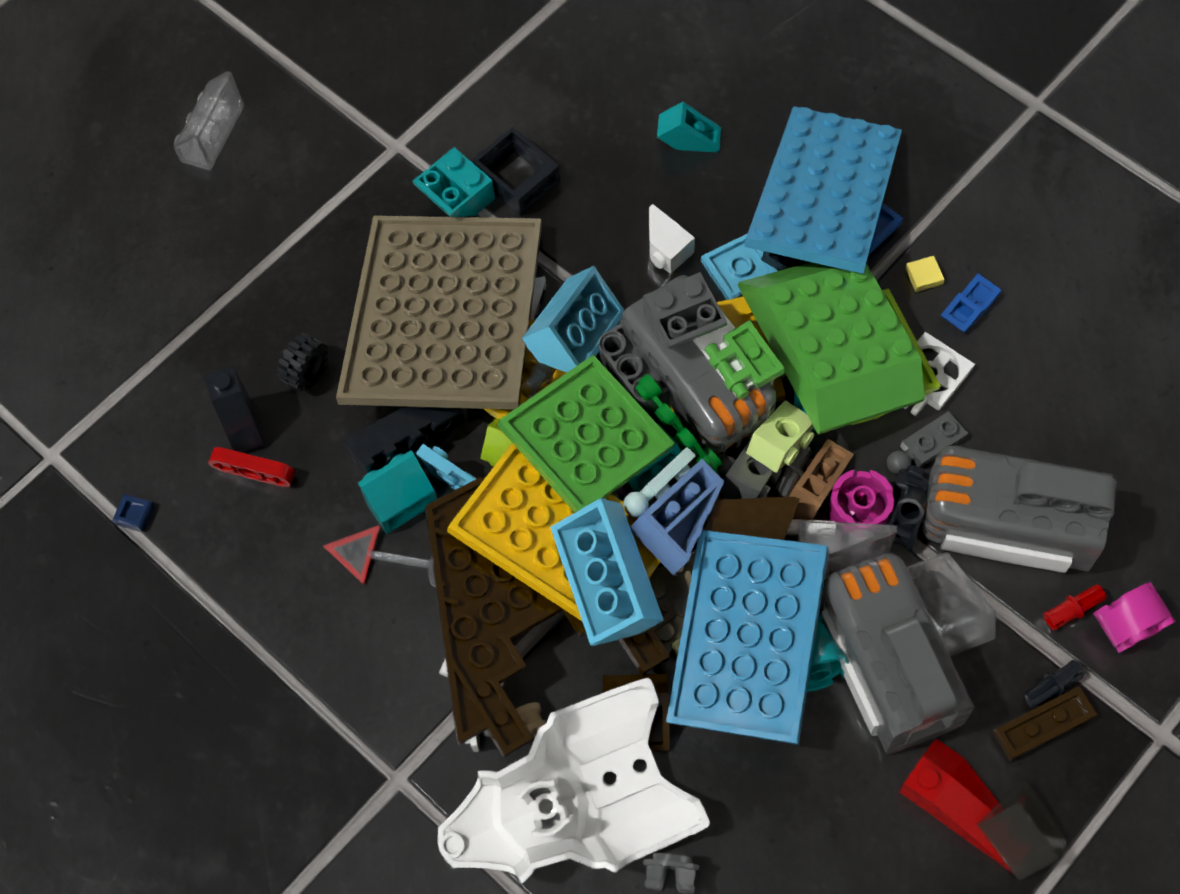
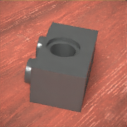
[718,438,783,499]

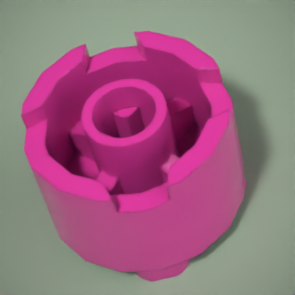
[828,470,894,542]
[1093,582,1176,653]

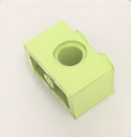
[746,400,814,473]

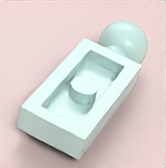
[623,447,696,517]

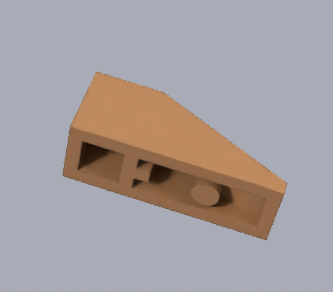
[789,439,854,520]

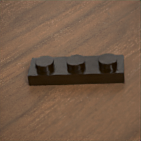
[992,686,1097,761]

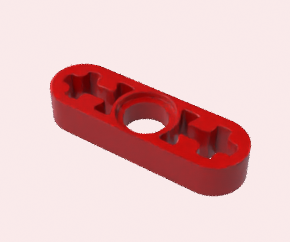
[208,447,296,487]

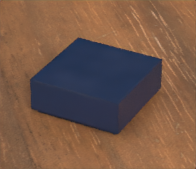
[112,494,154,533]

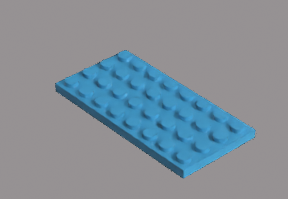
[745,106,902,274]

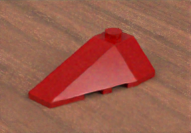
[899,738,1032,873]

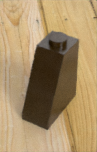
[704,497,800,540]

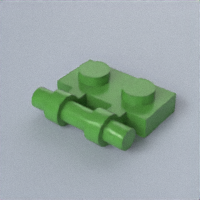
[705,320,785,400]

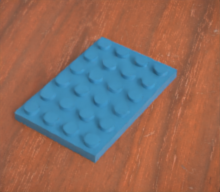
[666,530,829,745]

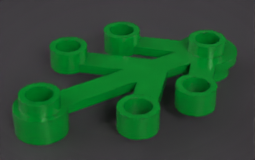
[635,373,723,474]

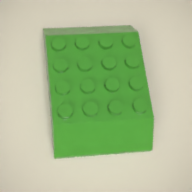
[738,262,925,434]

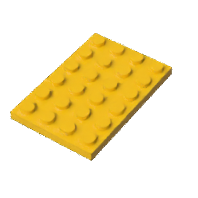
[447,443,660,621]

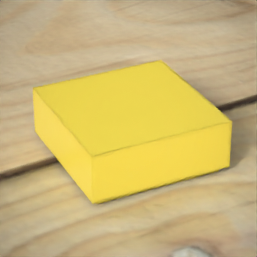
[905,256,945,292]

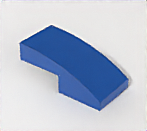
[941,273,1002,334]

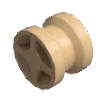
[516,702,547,738]

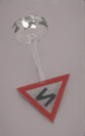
[323,525,436,587]

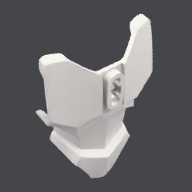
[438,678,710,883]

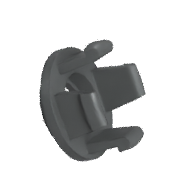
[644,853,700,894]

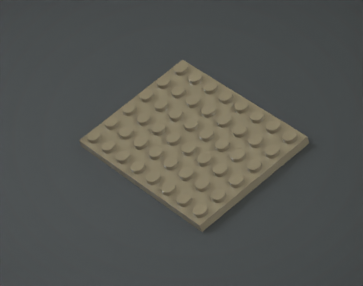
[336,216,542,410]

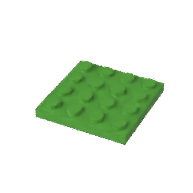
[498,355,675,513]

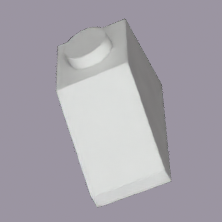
[649,204,695,274]

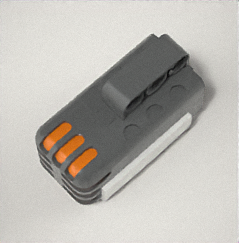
[599,275,776,458]
[921,446,1117,573]
[820,553,974,754]

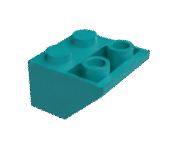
[413,147,495,218]
[358,451,437,534]

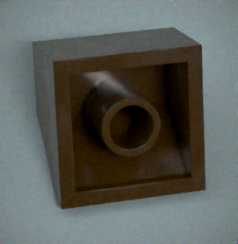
[602,674,670,751]

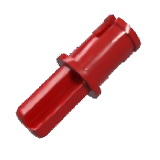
[1043,585,1107,631]

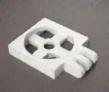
[904,332,975,416]

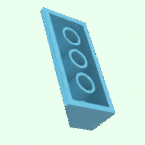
[522,266,625,372]
[550,498,664,646]

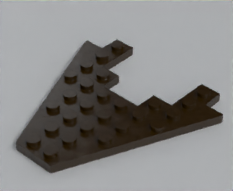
[425,477,677,758]

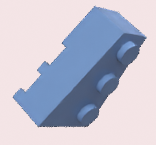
[630,459,724,575]

